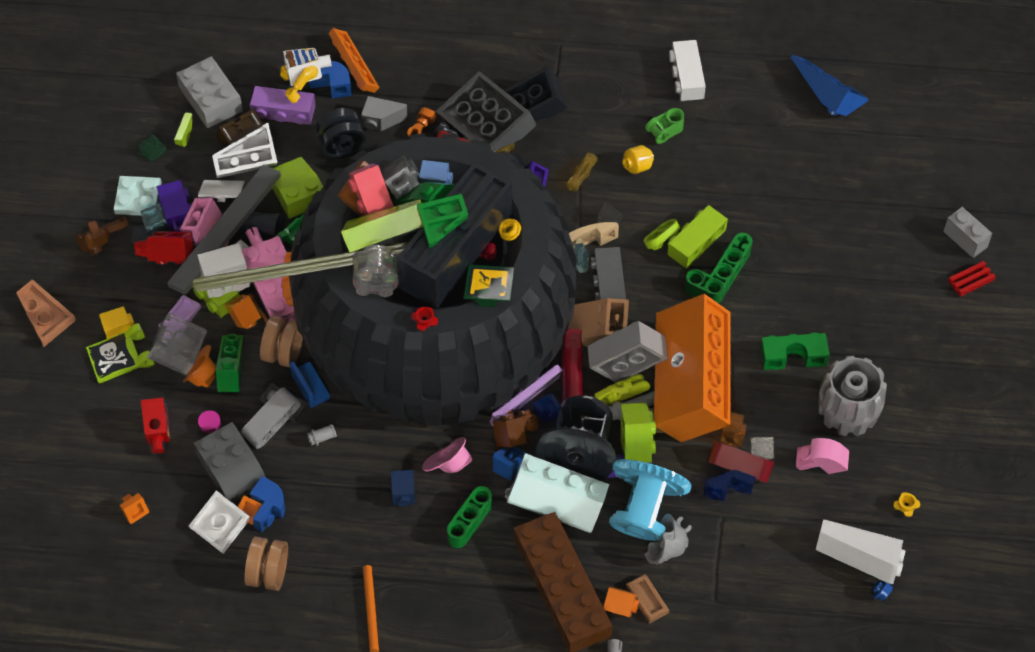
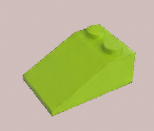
[272,157,323,219]

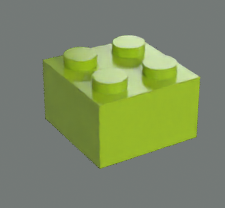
[621,403,656,463]

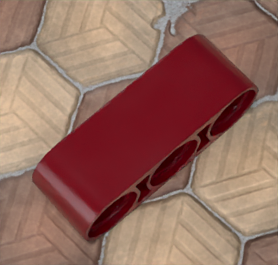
[707,441,775,483]

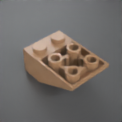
[568,298,629,347]

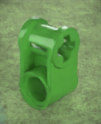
[645,108,684,144]

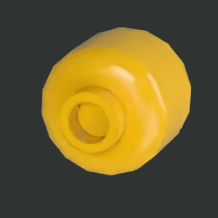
[622,145,654,174]

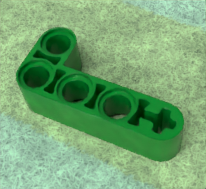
[685,233,753,304]

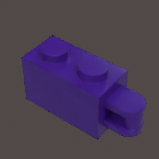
[156,180,192,232]

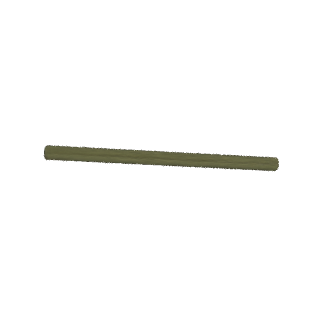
[193,241,410,292]

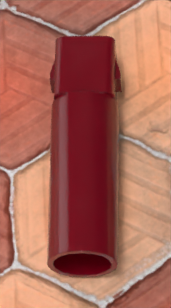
[562,329,582,401]

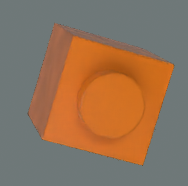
[225,294,261,329]
[603,587,640,617]

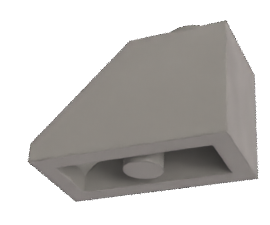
[361,96,407,131]

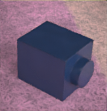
[391,470,415,506]

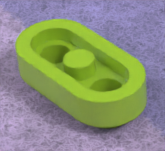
[643,219,680,250]

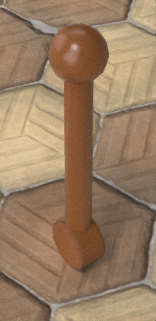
[248,294,269,326]

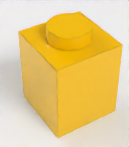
[99,306,134,339]

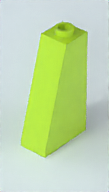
[341,199,422,253]

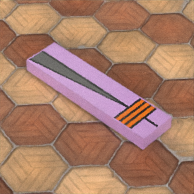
[490,365,562,426]

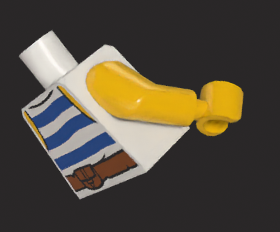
[280,48,332,104]

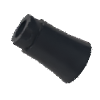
[238,211,284,239]

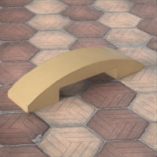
[569,222,619,250]

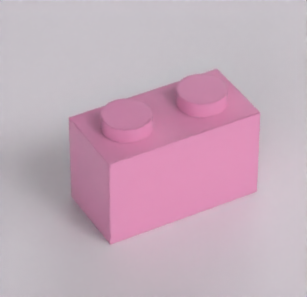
[180,198,222,246]

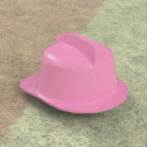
[422,437,472,473]

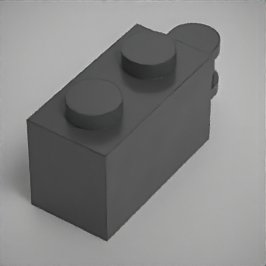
[382,155,420,199]

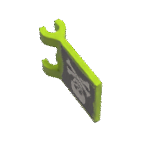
[86,323,155,384]

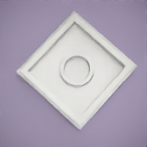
[189,491,251,554]

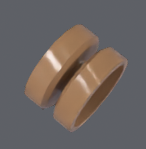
[260,315,303,368]
[245,536,288,591]

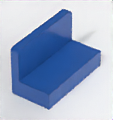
[289,361,330,408]

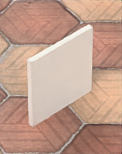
[198,180,245,202]

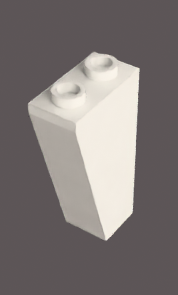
[816,519,905,584]

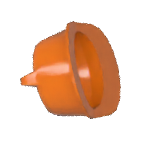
[183,345,216,388]

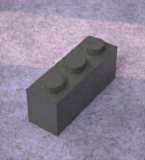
[591,247,626,301]

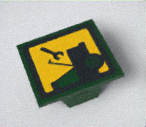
[464,265,514,307]

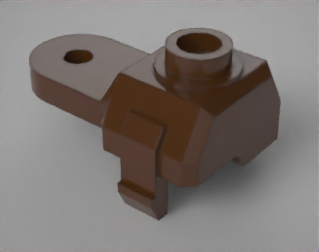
[75,217,130,255]

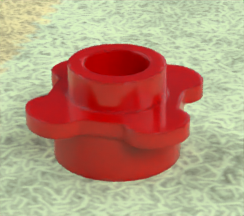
[411,307,438,331]

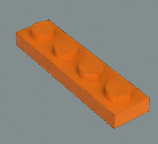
[328,28,380,93]

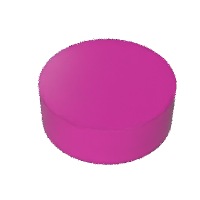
[198,411,221,433]

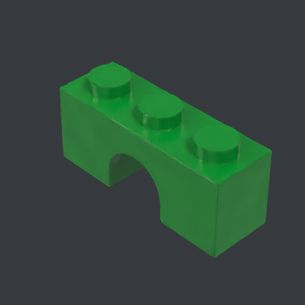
[760,332,830,371]

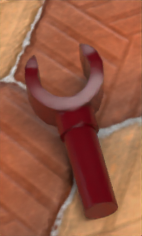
[478,243,497,261]

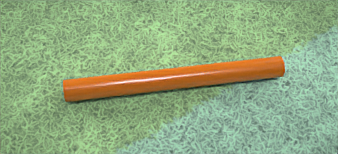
[363,565,379,652]

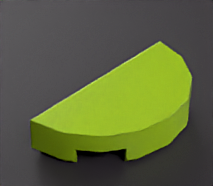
[174,113,192,147]

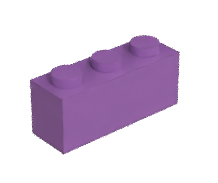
[250,86,315,125]

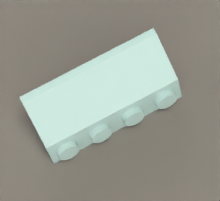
[507,454,609,533]

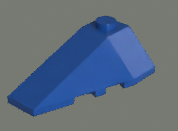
[791,55,868,116]

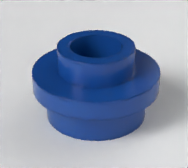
[872,580,893,601]

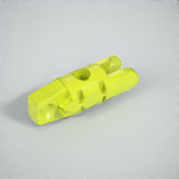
[594,373,650,406]

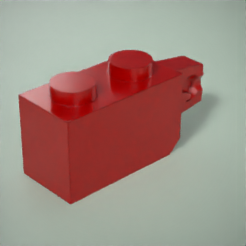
[134,231,194,264]

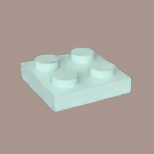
[114,176,162,216]

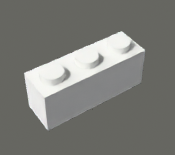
[669,40,706,101]

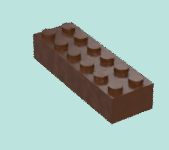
[514,512,613,652]

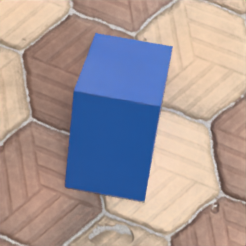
[493,446,530,482]

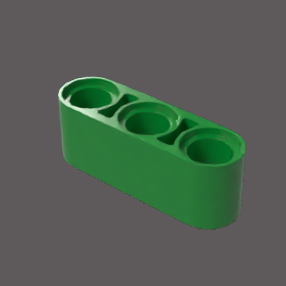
[447,486,492,548]

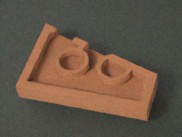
[16,280,76,347]

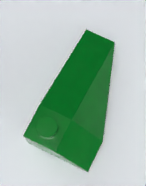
[390,182,456,207]

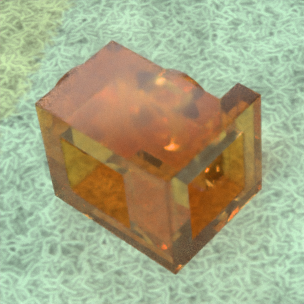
[720,412,747,447]

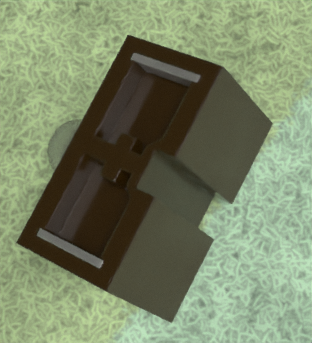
[215,109,263,149]

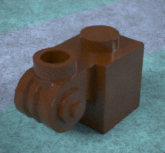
[492,409,539,447]

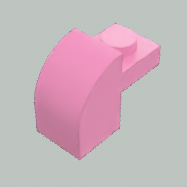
[796,438,849,474]

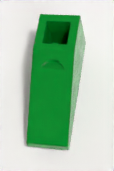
[216,334,244,392]

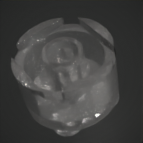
[353,245,399,297]

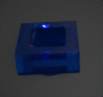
[533,393,560,423]

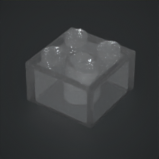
[147,312,207,376]

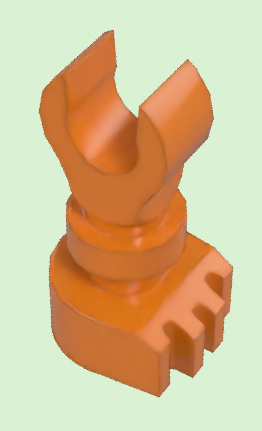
[407,107,437,138]

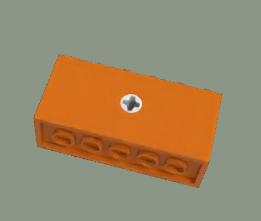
[653,294,730,443]

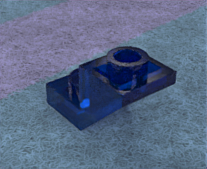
[704,470,756,501]

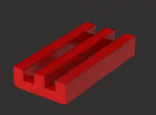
[948,261,996,297]

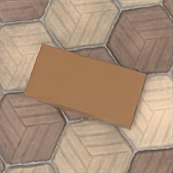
[626,574,669,624]

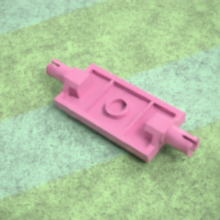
[242,227,296,323]

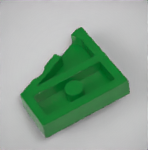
[417,194,468,248]

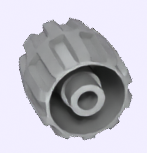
[818,356,887,436]

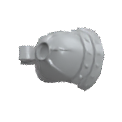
[645,514,692,565]

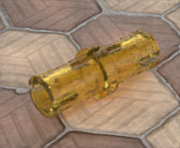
[566,153,598,191]

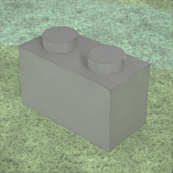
[944,207,992,258]

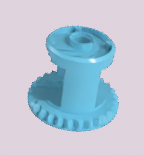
[609,459,692,541]

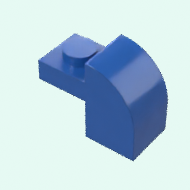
[309,61,352,98]
[250,476,285,532]

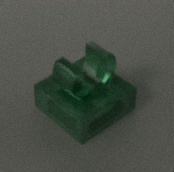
[137,134,167,162]

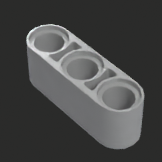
[241,387,300,449]

